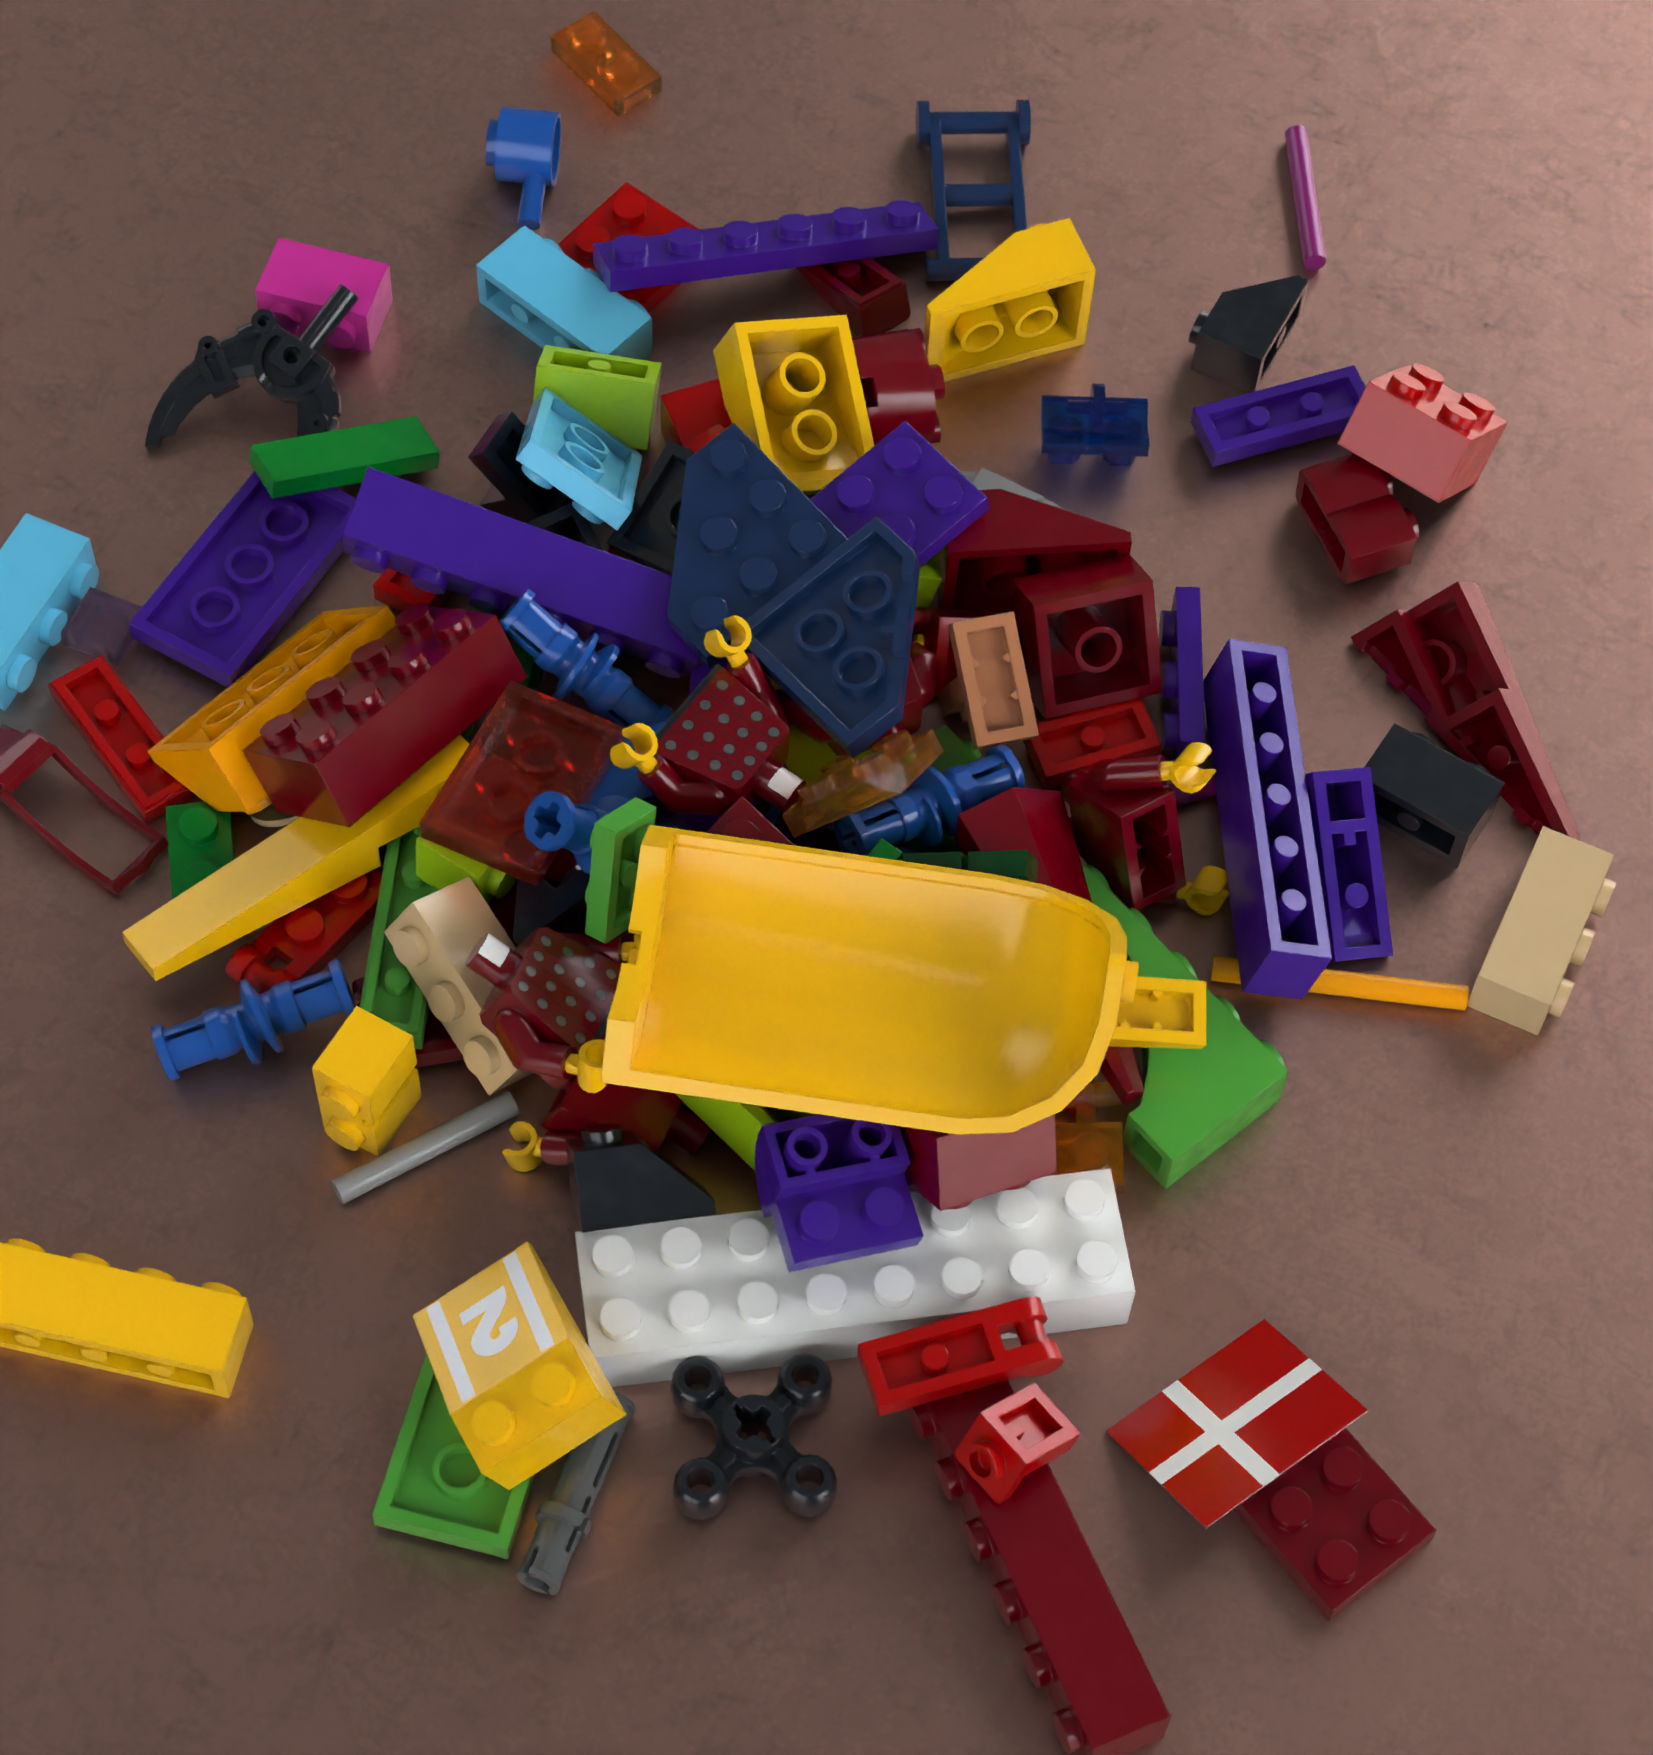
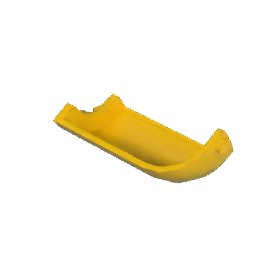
[601,825,1139,1135]

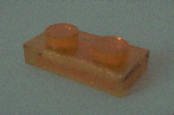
[550,11,662,117]

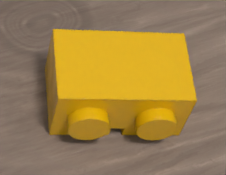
[312,1006,422,1157]

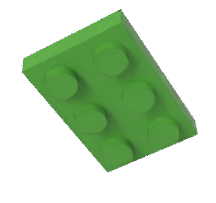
[372,1353,535,1559]

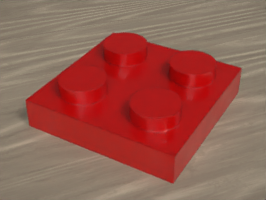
[558,182,700,314]

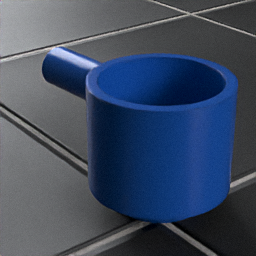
[485,107,561,230]

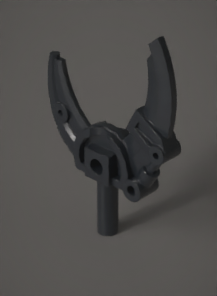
[145,284,358,449]

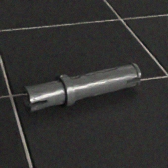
[516,1391,635,1595]

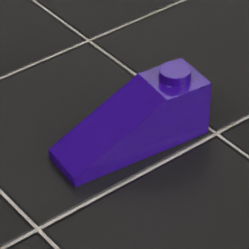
[1305,767,1393,962]

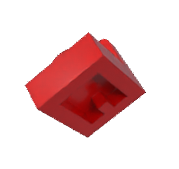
[955,1383,1081,1504]

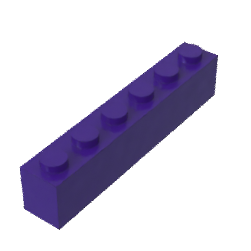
[342,467,700,678]
[1203,639,1332,1000]

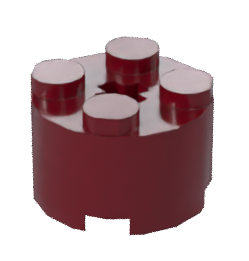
[852,328,946,445]

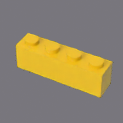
[0,1238,254,1399]

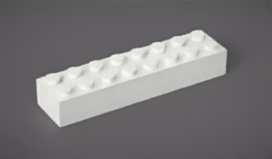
[575,1168,1136,1387]

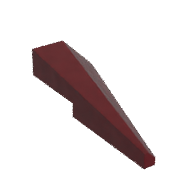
[1351,581,1582,842]
[954,787,1144,1106]

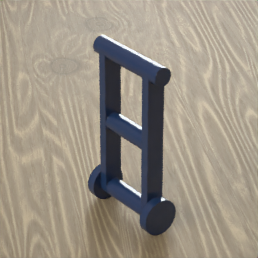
[916,100,1031,281]

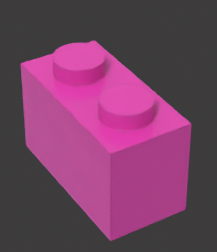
[255,238,393,353]

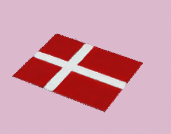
[1106,1319,1369,1528]

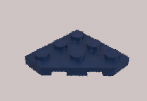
[667,423,848,669]
[744,516,920,759]

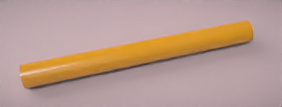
[1210,956,1469,1011]

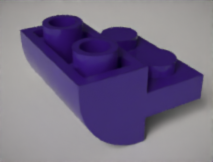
[755,1114,924,1272]

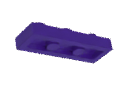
[1191,365,1366,467]
[1159,587,1205,768]

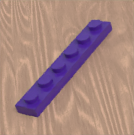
[593,200,939,292]

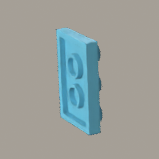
[516,387,643,530]

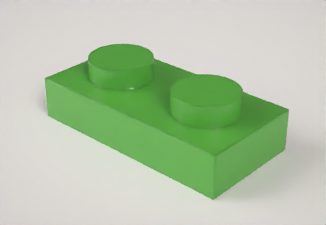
[585,797,657,944]

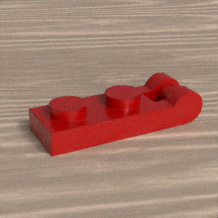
[225,869,382,994]
[857,1296,1063,1417]

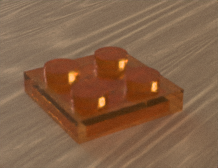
[782,728,944,838]

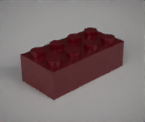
[242,604,527,827]

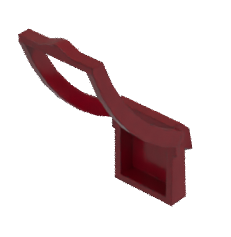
[0,725,168,895]

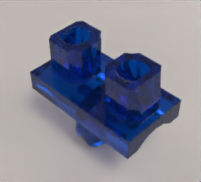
[1040,384,1150,466]

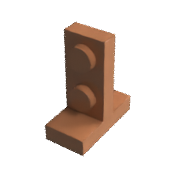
[938,611,1039,750]

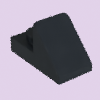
[468,411,573,523]
[513,858,590,948]

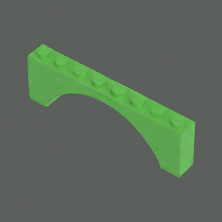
[829,725,1289,1189]

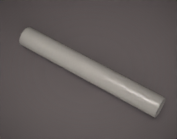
[331,1091,519,1204]

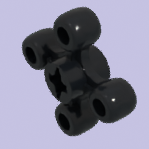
[670,1353,837,1520]

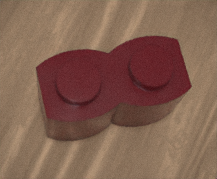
[1295,453,1419,584]

